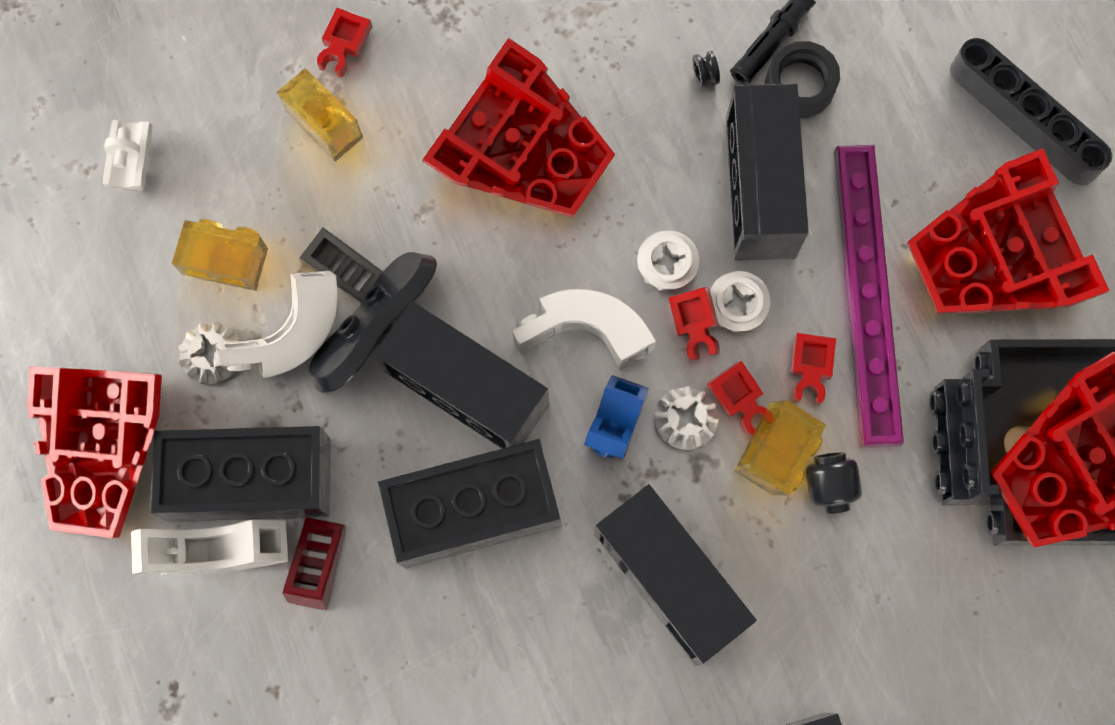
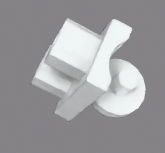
[102,120,153,191]

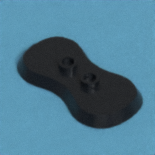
[309,252,437,393]

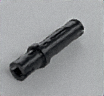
[730,0,816,85]

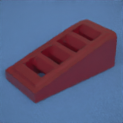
[282,517,346,610]

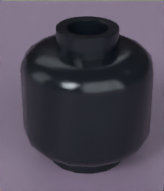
[805,452,862,514]

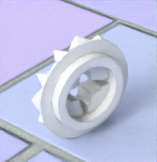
[637,230,699,291]
[710,271,771,333]
[178,322,240,384]
[655,386,719,450]

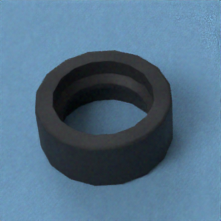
[765,41,840,118]

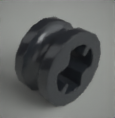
[692,51,720,88]

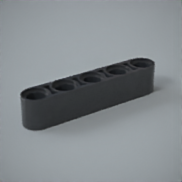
[950,38,1112,185]

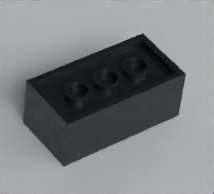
[726,84,809,260]
[374,301,550,449]
[150,426,330,522]
[378,439,562,569]
[594,484,757,666]

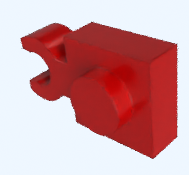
[317,7,373,78]
[668,287,720,360]
[790,333,836,406]
[706,361,774,435]

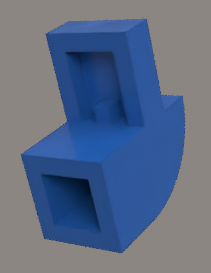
[584,375,649,459]

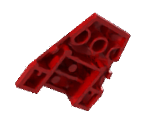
[422,38,615,218]
[907,148,1110,315]
[989,352,1115,547]
[27,366,162,538]

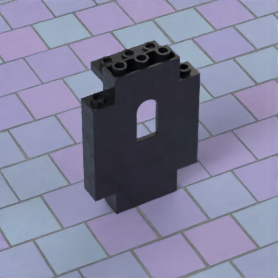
[929,339,1115,546]

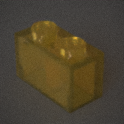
[276,68,363,162]
[171,219,268,291]
[734,400,826,496]

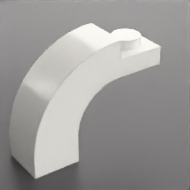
[216,271,338,378]
[512,289,656,369]
[131,520,288,576]

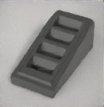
[299,227,383,303]

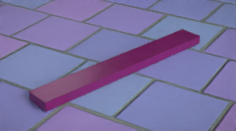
[834,144,904,448]

